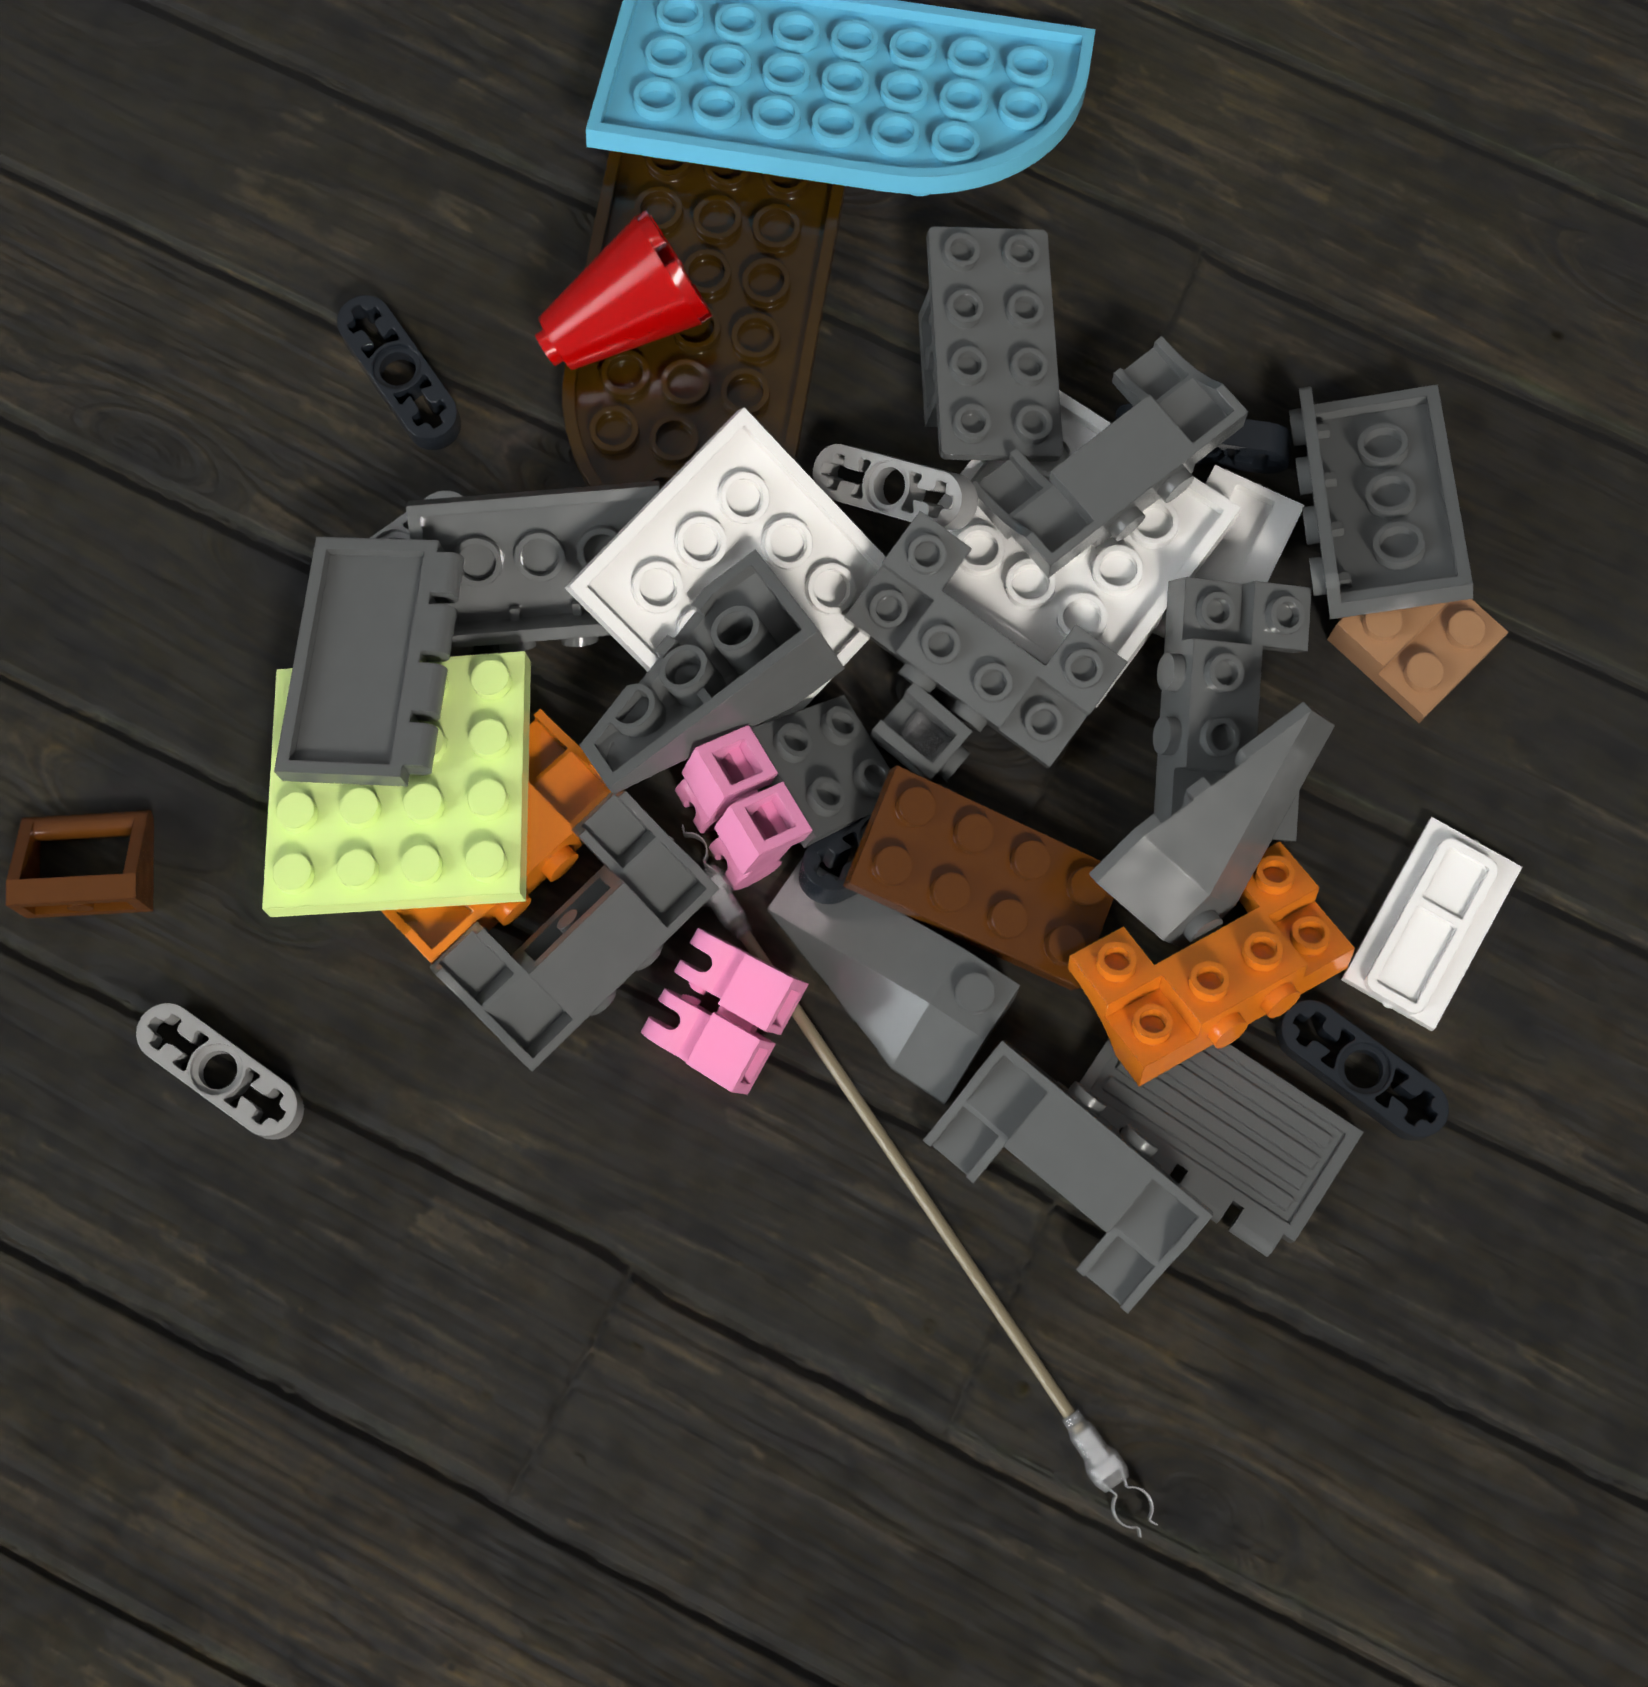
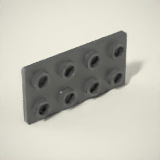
[918,227,1064,461]

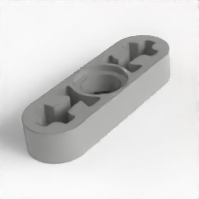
[813,444,978,530]
[136,1003,304,1140]

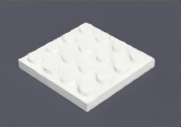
[937,390,1241,708]
[565,407,886,728]

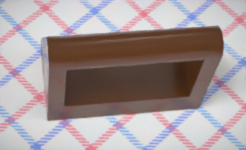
[6,810,154,918]

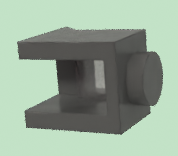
[870,682,972,782]

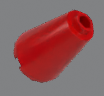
[535,210,713,370]

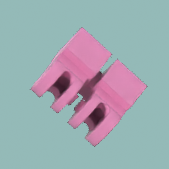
[675,725,813,890]
[641,928,809,1094]

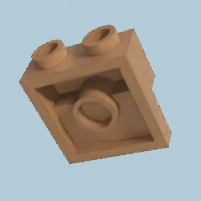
[1327,599,1508,723]

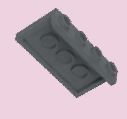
[1289,384,1473,619]
[406,481,660,657]

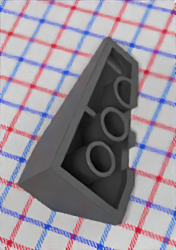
[579,549,845,794]
[1089,702,1335,948]
[767,858,1020,1105]

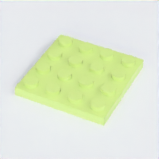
[262,651,531,917]

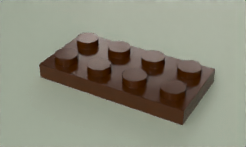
[843,766,1114,990]

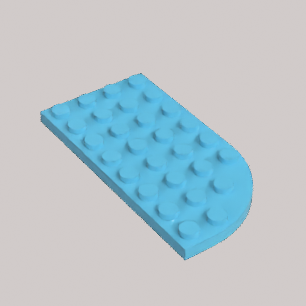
[586,0,1096,196]

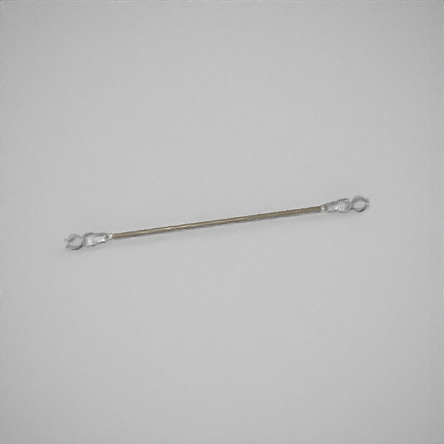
[669,825,1158,1537]

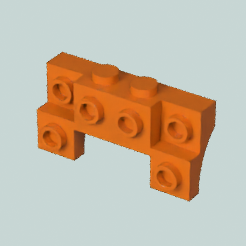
[381,709,611,964]
[1068,842,1355,1086]

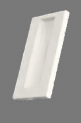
[1153,465,1305,638]
[1341,817,1522,1031]

